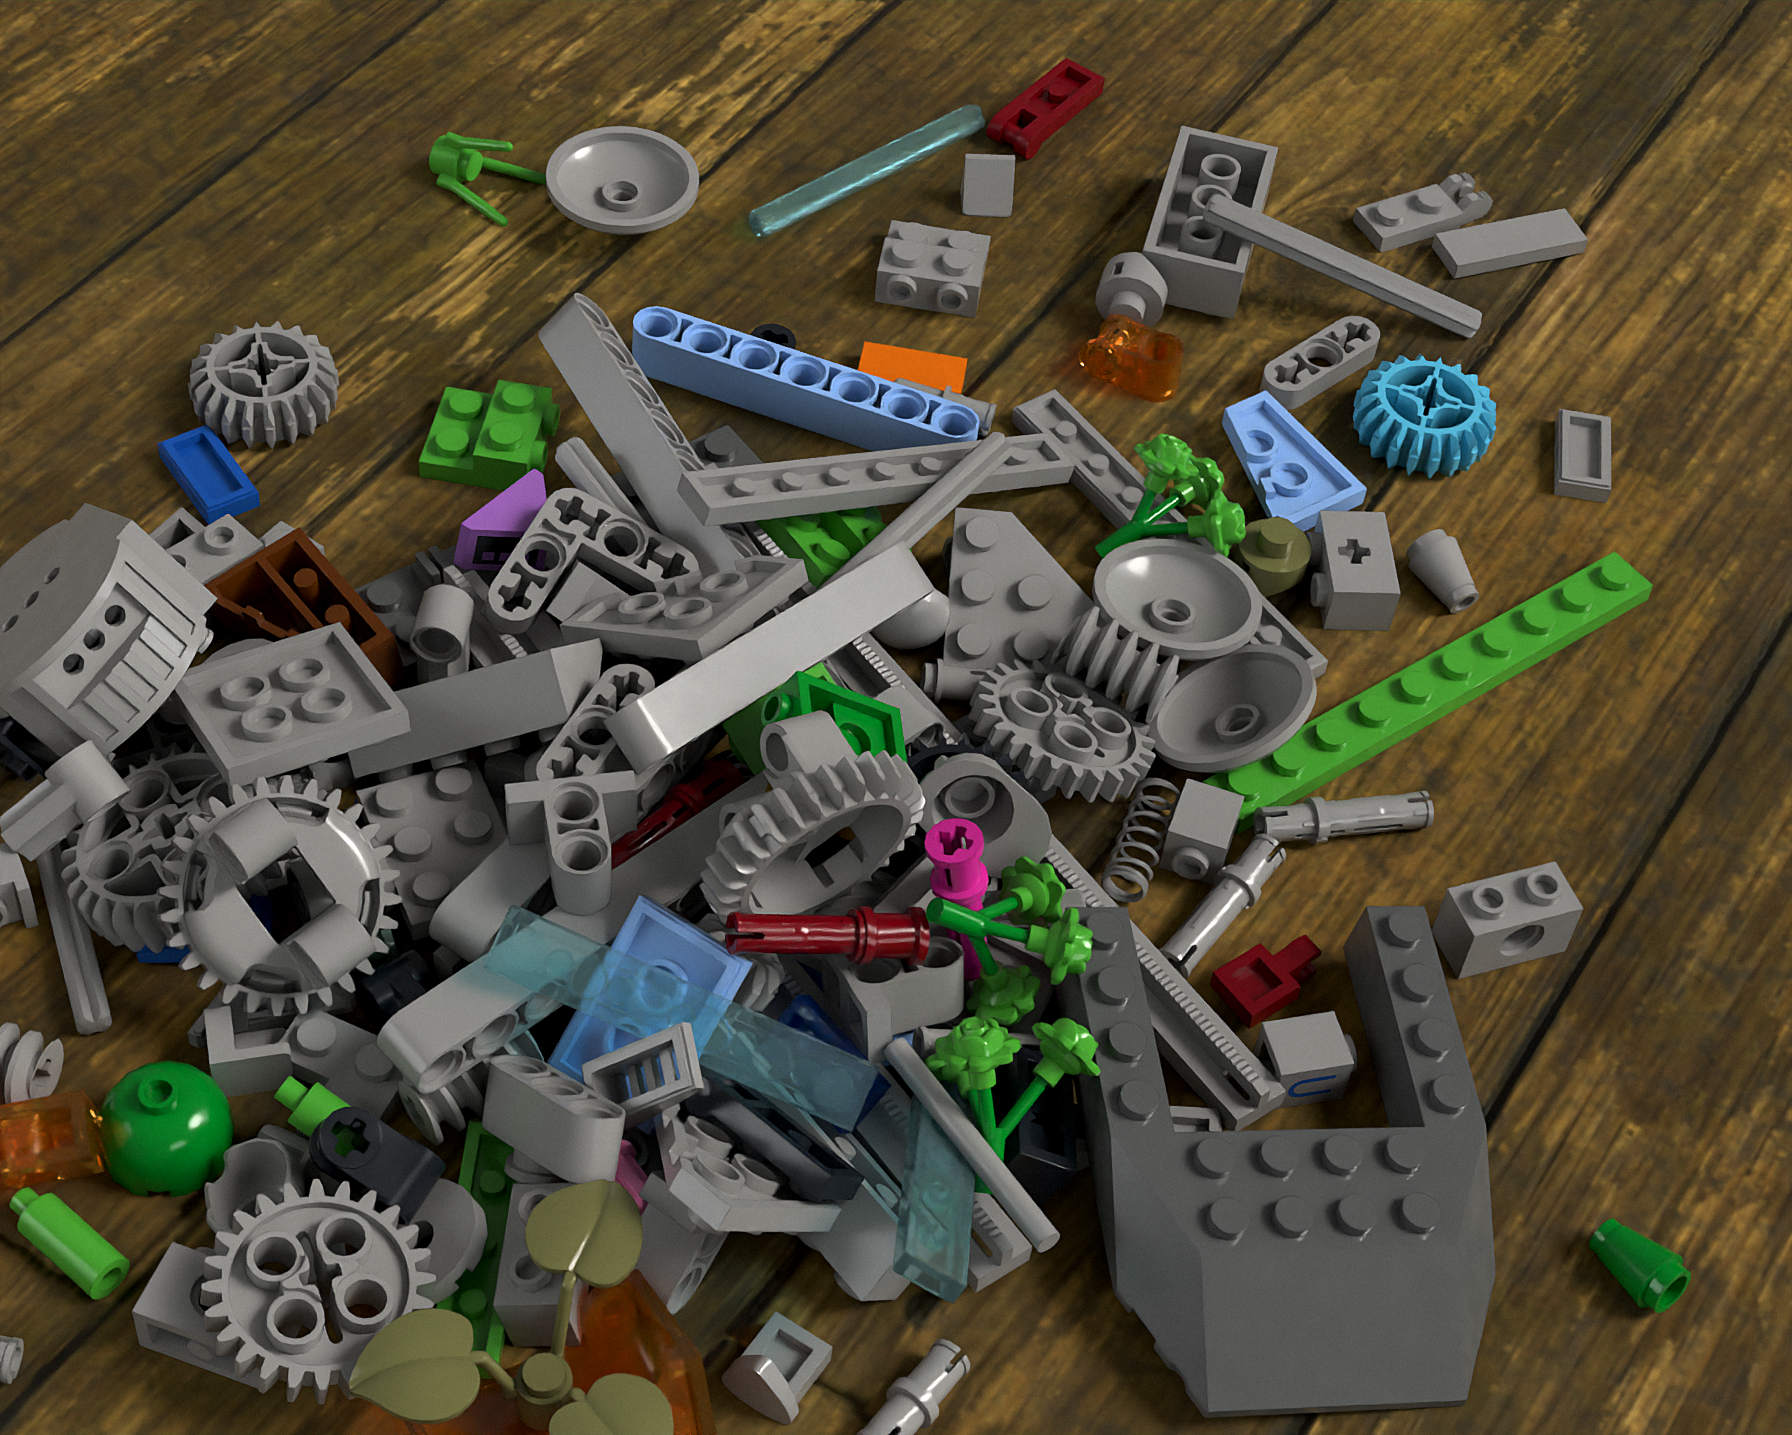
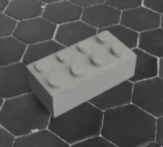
[1142,126,1278,320]

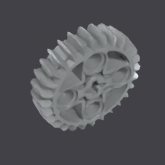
[60,742,294,954]

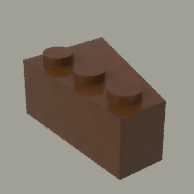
[203,527,407,687]

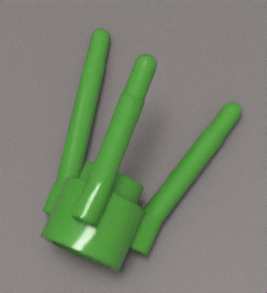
[429,132,546,227]

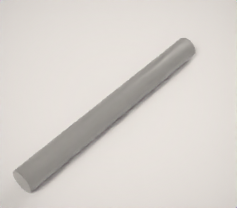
[884,1038,1060,1252]

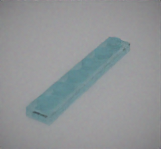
[483,905,880,1132]

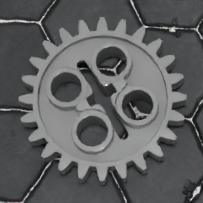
[969,659,1156,802]
[200,1179,436,1404]

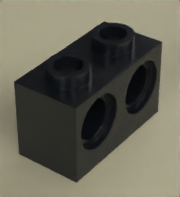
[977,1047,1077,1208]

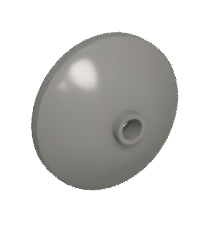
[546,126,699,235]
[1092,539,1262,661]
[1147,644,1317,773]

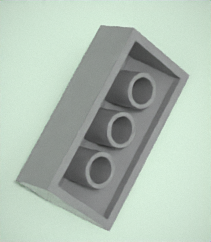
[347,638,603,784]

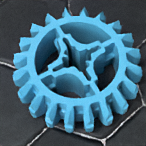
[1353,353,1496,480]

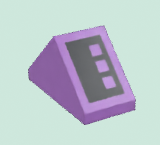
[453,468,547,571]

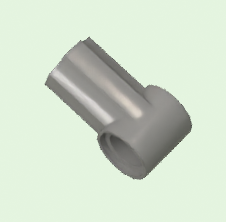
[409,585,475,685]
[0,740,131,862]

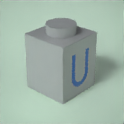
[1253,1011,1357,1109]

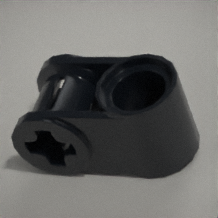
[309,1107,446,1226]

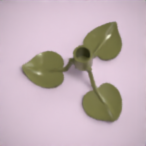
[349,1179,674,1435]

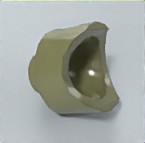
[1233,517,1312,597]

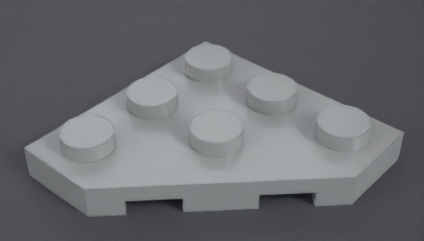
[942,507,1117,689]
[560,555,808,665]
[653,1100,842,1235]

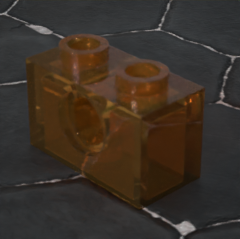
[0,1089,105,1192]

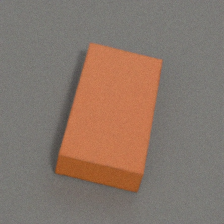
[858,341,968,394]

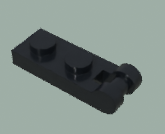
[685,1077,865,1203]

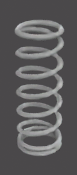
[1101,778,1181,902]

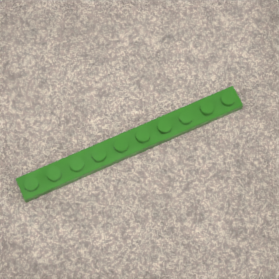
[1203,551,1653,835]

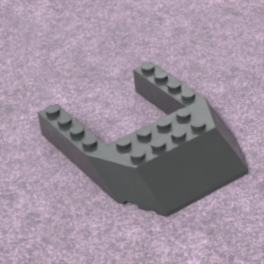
[1055,906,1496,1418]

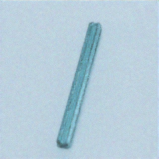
[748,104,985,237]

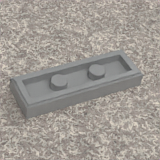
[1432,208,1588,279]

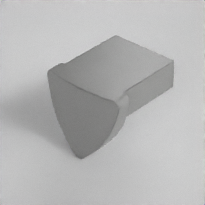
[721,1311,833,1425]

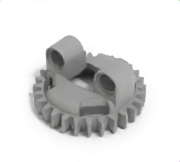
[699,710,926,930]
[157,775,402,1016]

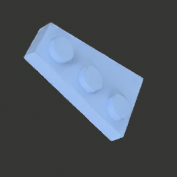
[1222,390,1367,532]

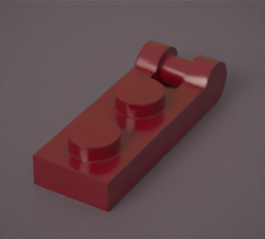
[986,58,1105,159]

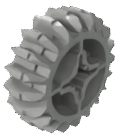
[188,321,339,449]

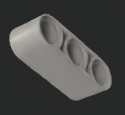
[481,1055,626,1184]

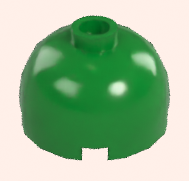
[98,1060,235,1198]

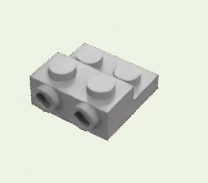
[874,220,991,318]

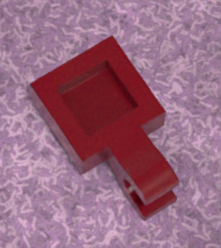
[1210,935,1322,1029]

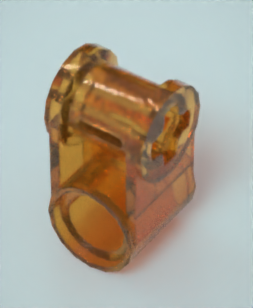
[1079,314,1184,402]

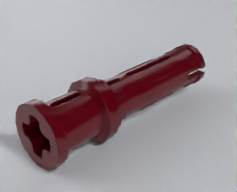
[611,757,745,870]
[725,906,930,966]

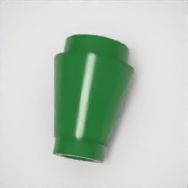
[1589,1218,1691,1313]

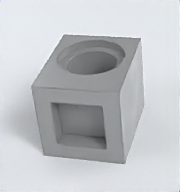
[1159,778,1245,885]

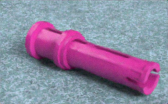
[924,818,989,981]

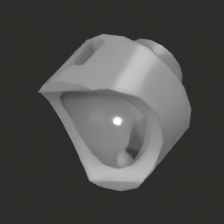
[1095,252,1168,331]

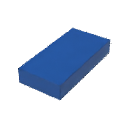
[157,425,260,525]

